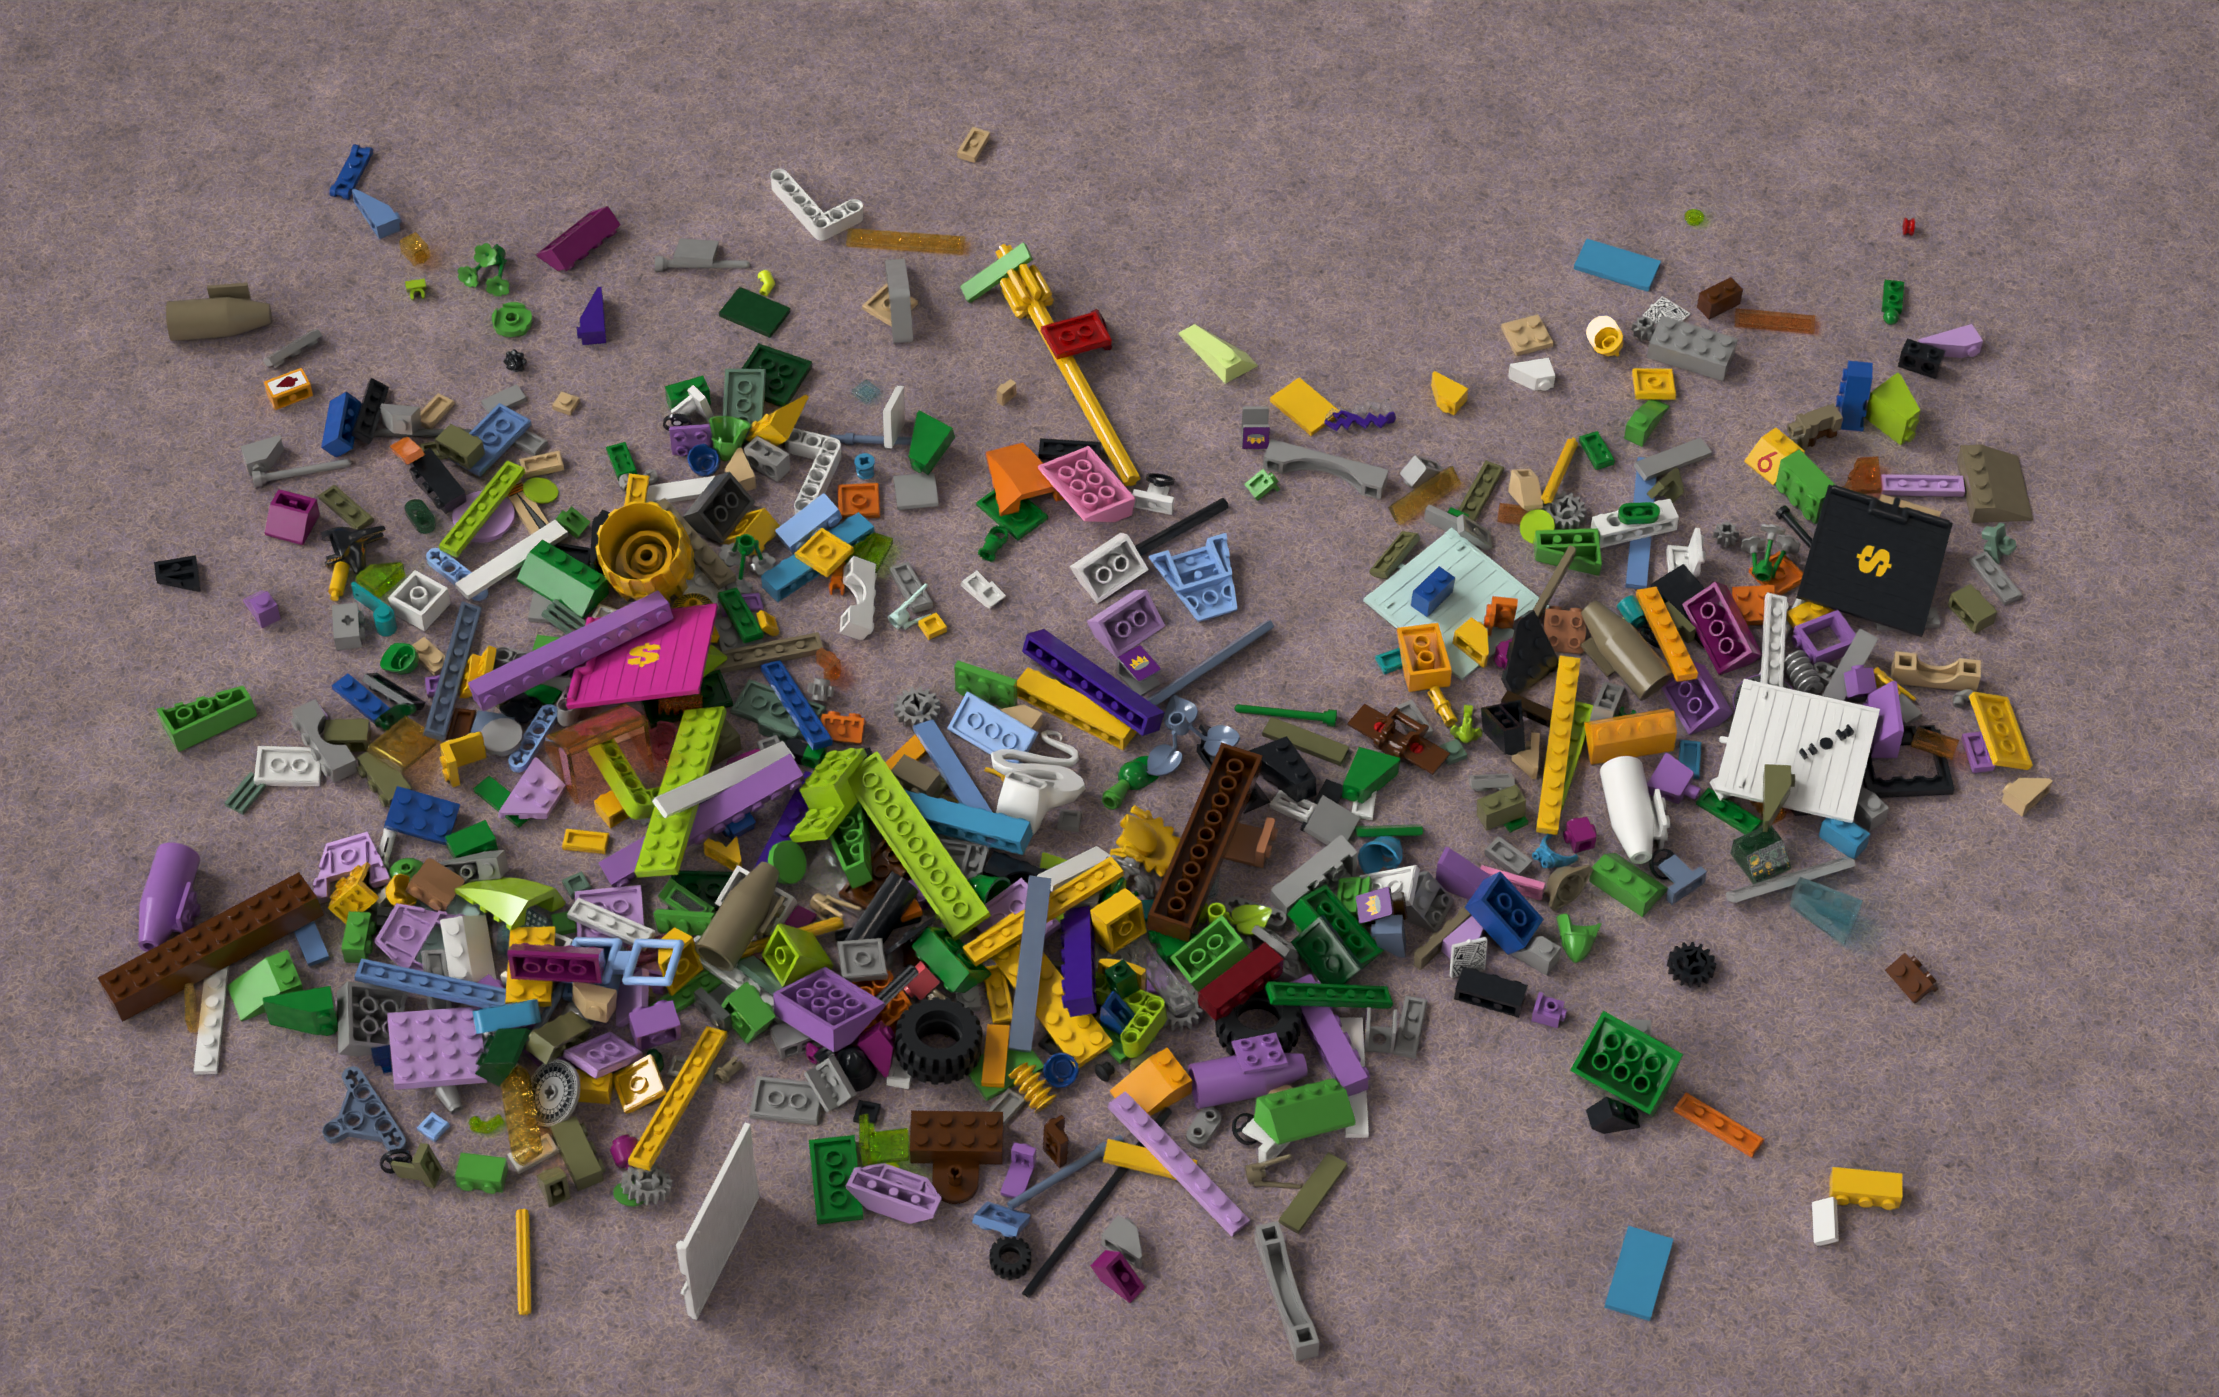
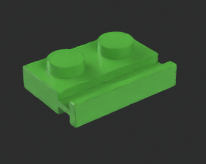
[1337,876,1372,917]

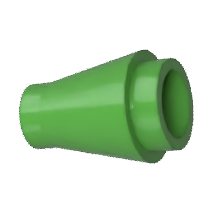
[1102,779,1130,810]

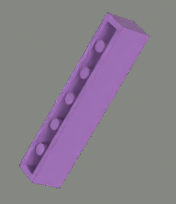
[1289,974,1370,1097]

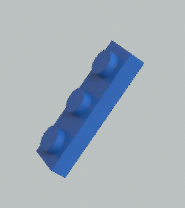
[332,673,390,724]

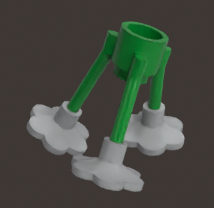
[1741,524,1801,582]
[719,534,776,594]

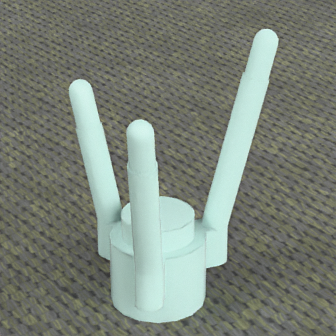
[888,583,931,630]

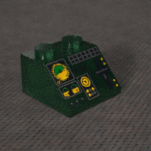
[1730,825,1791,884]

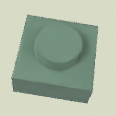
[1439,739,1467,765]

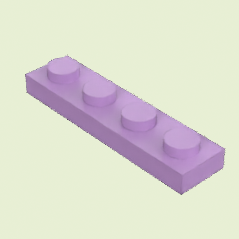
[1880,474,1965,497]

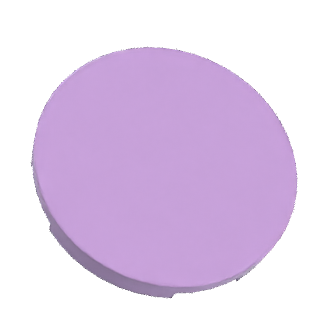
[452,491,515,543]

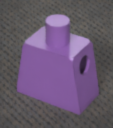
[1647,753,1701,804]

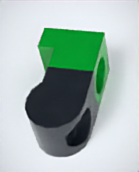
[785,738,827,769]

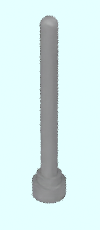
[655,256,750,272]
[252,459,351,488]

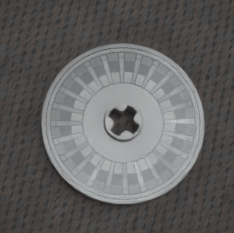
[526,1059,580,1128]

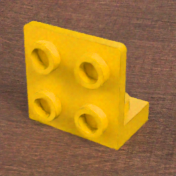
[328,862,379,924]

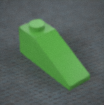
[1624,399,1669,447]

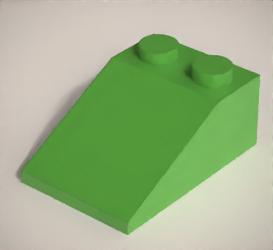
[227,950,303,1022]

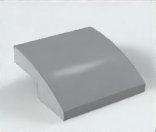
[893,472,939,510]

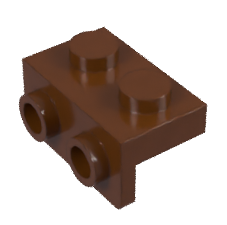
[1885,953,1938,1004]

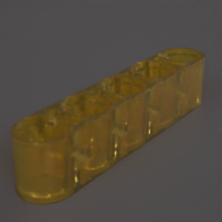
[500,1065,543,1166]

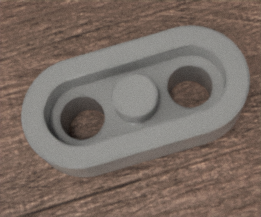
[1186,1107,1221,1147]

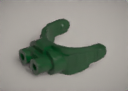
[375,703,417,731]

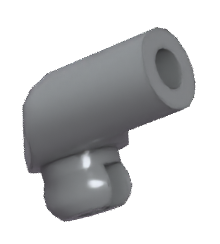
[1953,689,1975,708]

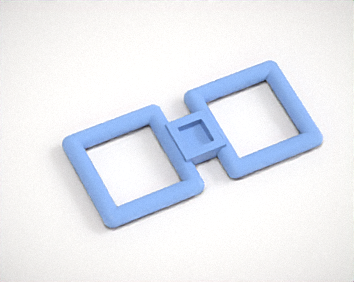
[562,937,684,986]

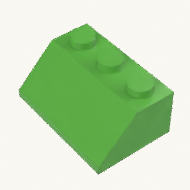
[1589,853,1668,917]

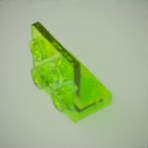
[859,1114,909,1166]

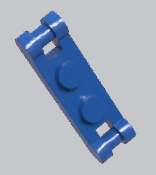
[329,144,373,200]

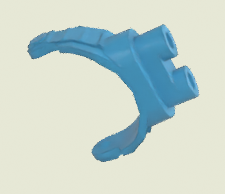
[1532,834,1579,868]

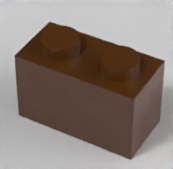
[1697,277,1743,320]

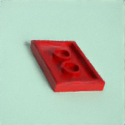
[1040,311,1112,360]

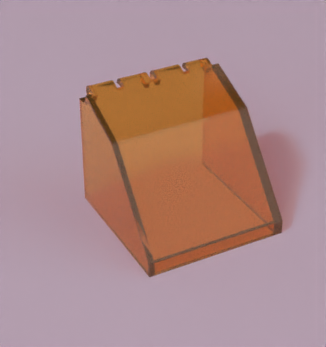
[544,703,654,804]

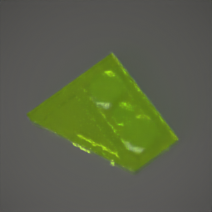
[844,532,893,573]

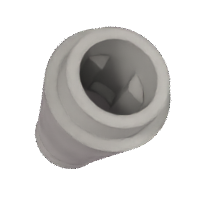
[435,1085,463,1114]

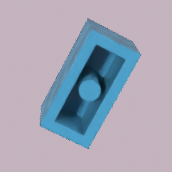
[1819,818,1870,860]

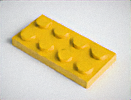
[1969,692,2033,770]
[505,926,556,1007]

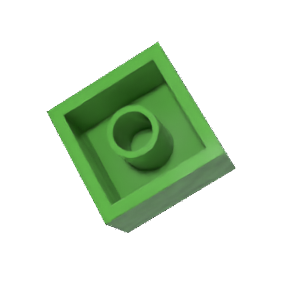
[721,982,776,1044]

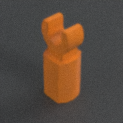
[829,562,846,595]

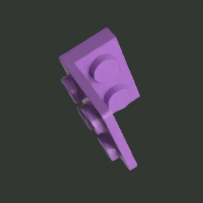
[669,424,713,456]

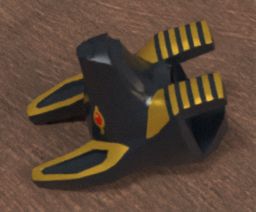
[320,526,385,575]

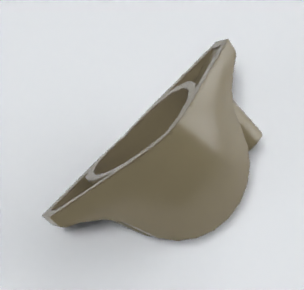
[1544,865,1593,911]

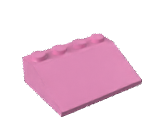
[1038,446,1135,522]

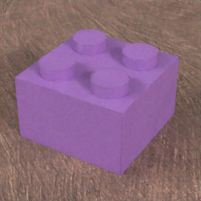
[629,1000,681,1051]

